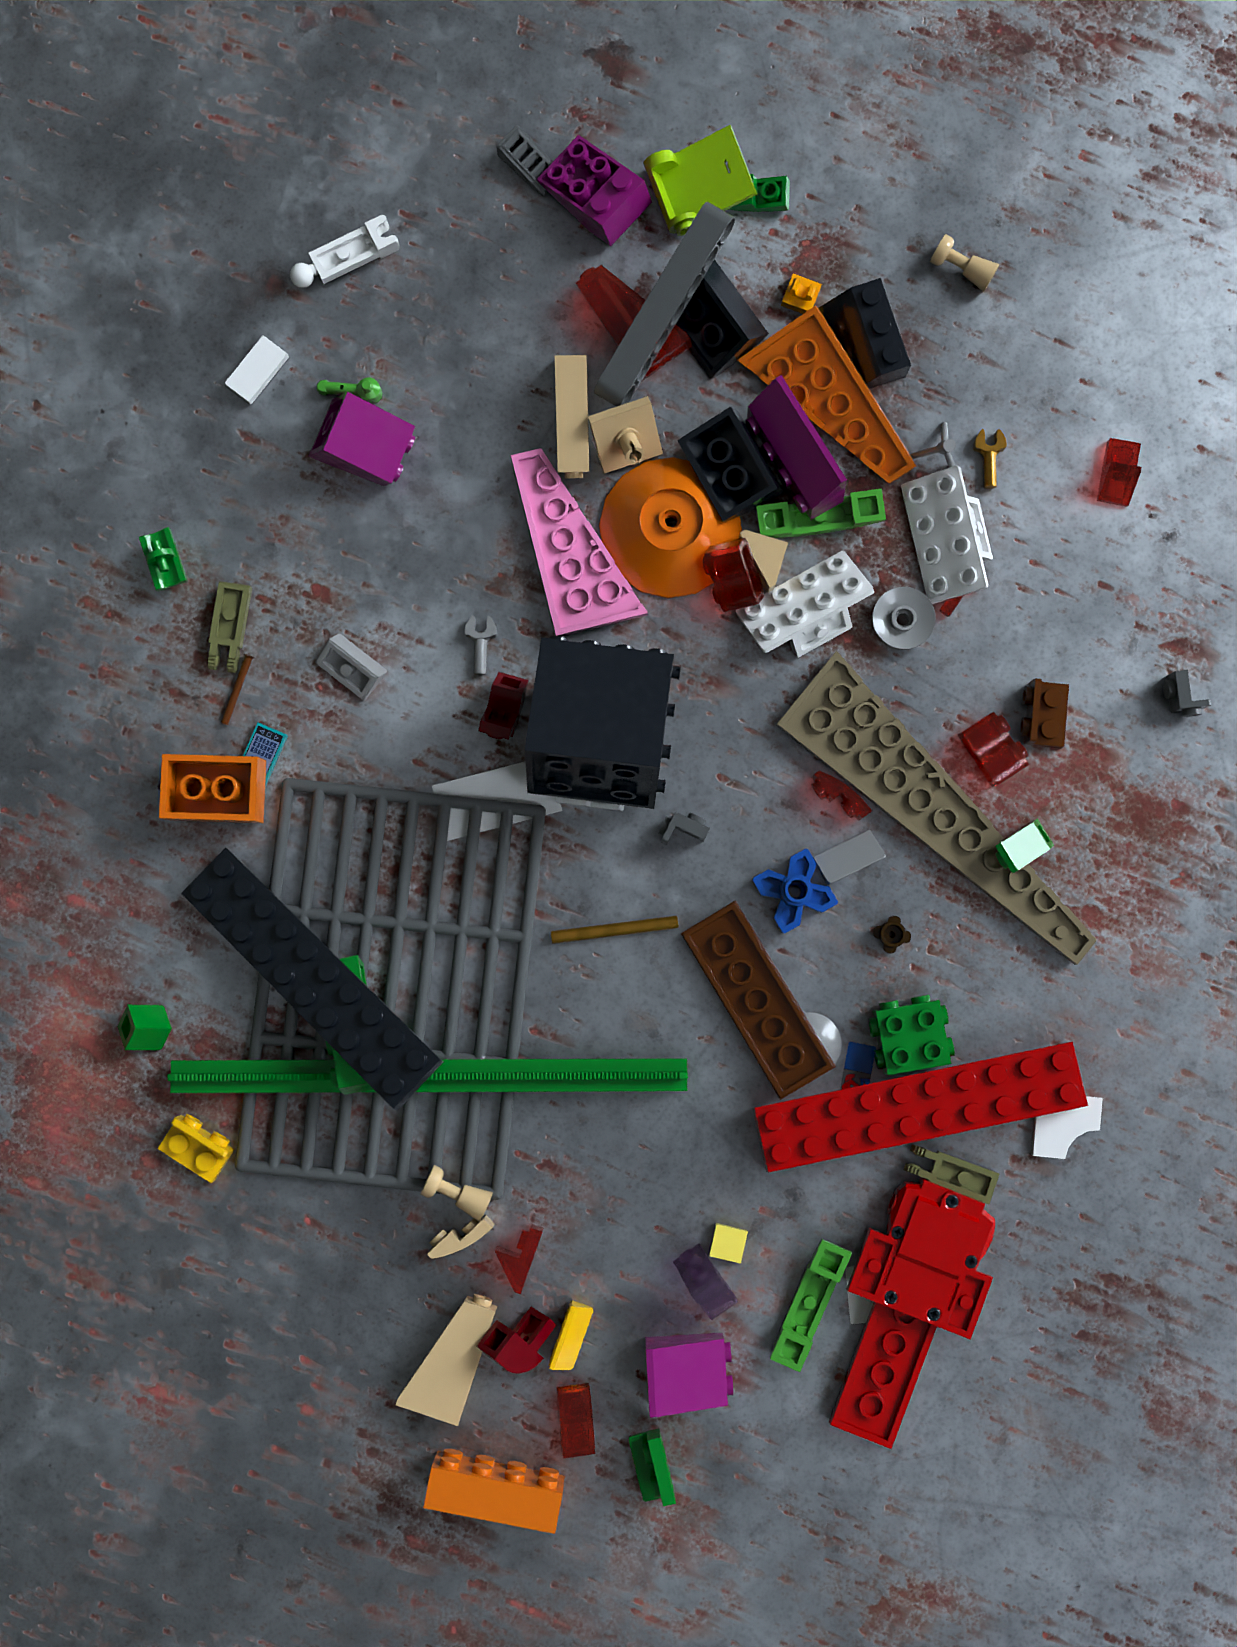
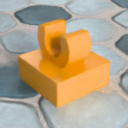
[781,273,822,314]

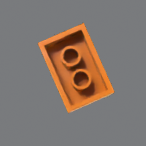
[159,754,266,823]

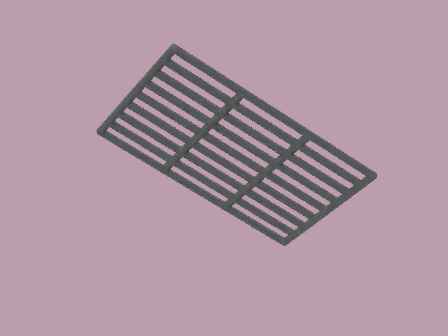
[235,778,546,1200]

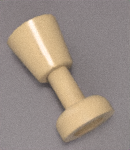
[930,234,1000,292]
[420,1165,493,1222]

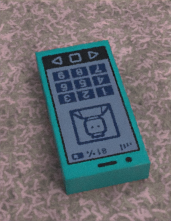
[243,722,288,787]

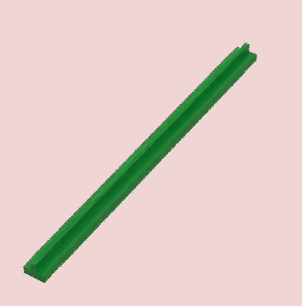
[167,1058,688,1093]

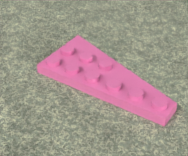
[511,448,648,637]

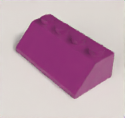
[745,375,847,520]

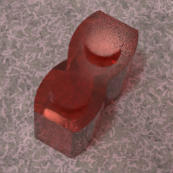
[703,538,764,612]
[958,712,1029,787]

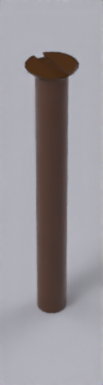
[221,654,254,725]

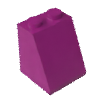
[308,392,415,486]
[645,1333,733,1418]

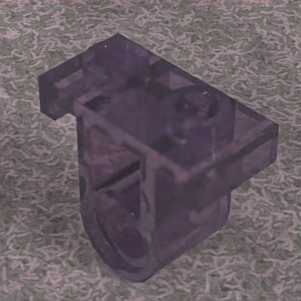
[673,1243,739,1320]

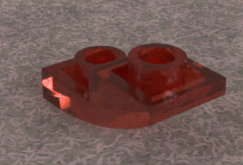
[811,770,872,821]
[556,1383,595,1459]

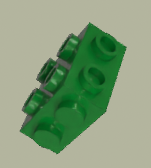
[868,995,955,1075]

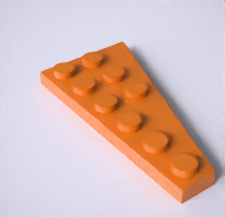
[738,305,917,484]

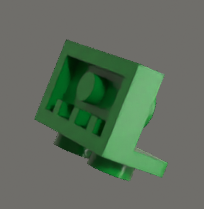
[629,1428,676,1507]

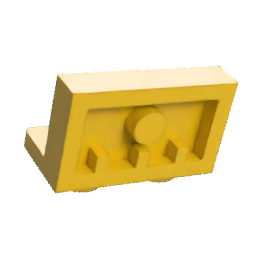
[158,1114,235,1183]

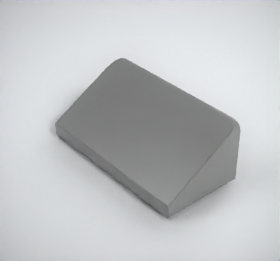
[315,634,387,701]
[813,830,886,886]

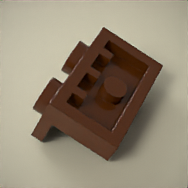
[1020,678,1069,748]

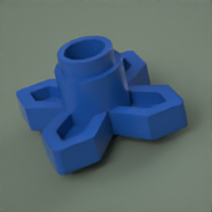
[752,849,838,934]

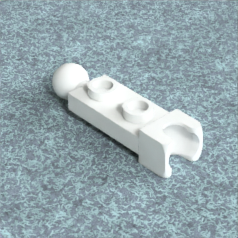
[290,215,400,288]

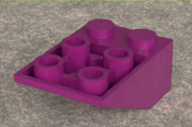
[537,135,652,246]

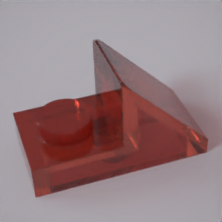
[1097,438,1142,507]
[495,1224,544,1295]

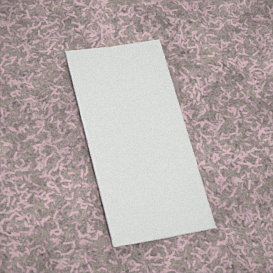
[432,761,562,841]

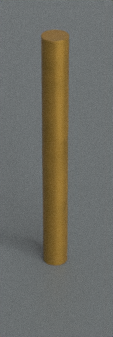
[551,916,679,944]

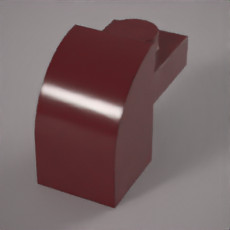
[478,672,529,740]
[476,1306,556,1374]

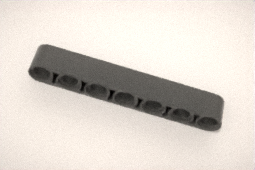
[594,202,735,407]

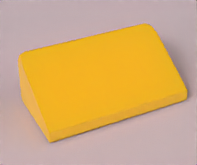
[548,1300,593,1370]

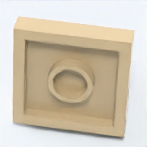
[588,396,663,474]

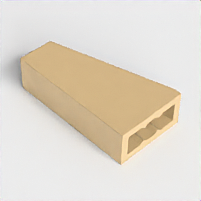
[554,355,590,479]
[396,1294,498,1426]

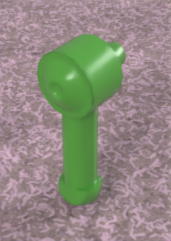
[316,377,383,405]

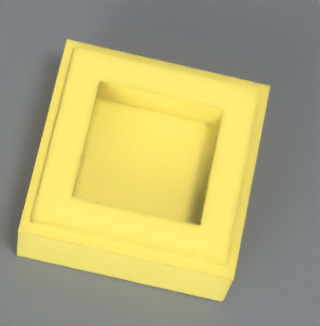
[709,1223,748,1264]

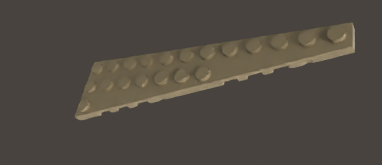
[776,651,1097,965]

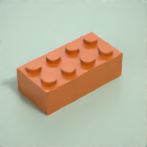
[423,1448,565,1534]

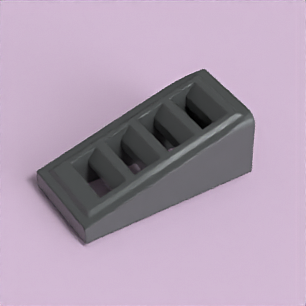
[496,125,553,196]

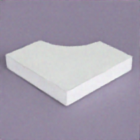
[1031,1096,1103,1159]

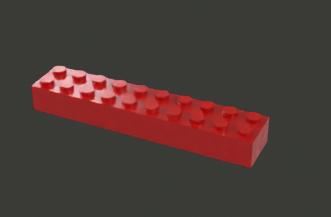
[752,1041,1088,1173]

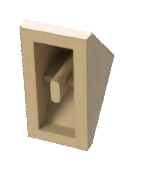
[738,530,788,593]

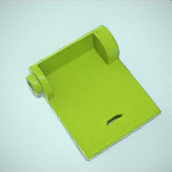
[643,125,757,236]

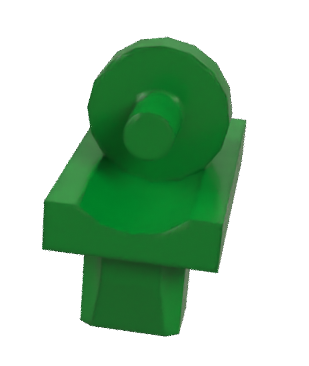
[139,527,188,592]

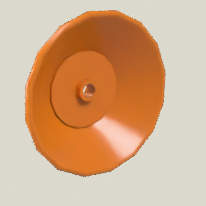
[599,457,742,598]

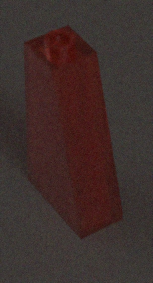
[576,265,692,382]

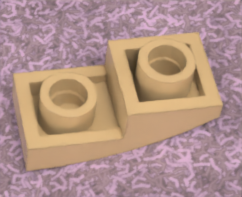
[427,1215,494,1259]

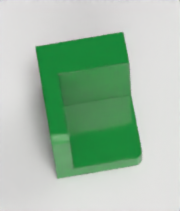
[117,1004,172,1050]

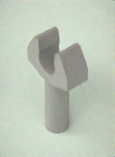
[465,616,497,675]

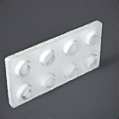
[901,465,993,605]
[736,551,874,658]

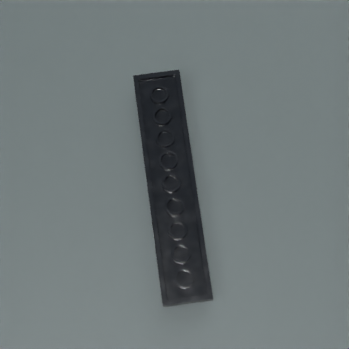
[181,848,443,1111]

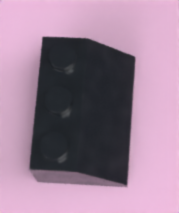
[674,259,769,379]
[819,278,911,389]
[677,406,784,522]

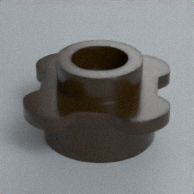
[873,916,911,954]

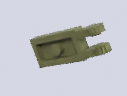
[208,581,252,673]
[903,1144,1000,1204]

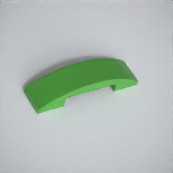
[756,488,886,538]
[770,1239,852,1372]

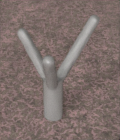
[911,422,956,467]

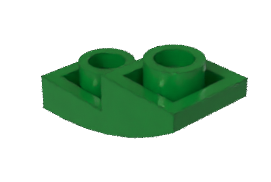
[728,174,790,212]

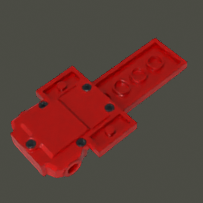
[829,1177,995,1449]

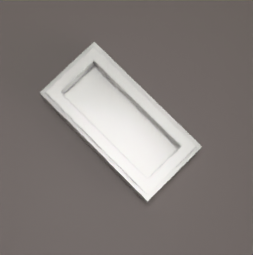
[224,335,289,405]

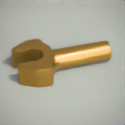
[973,429,1007,489]

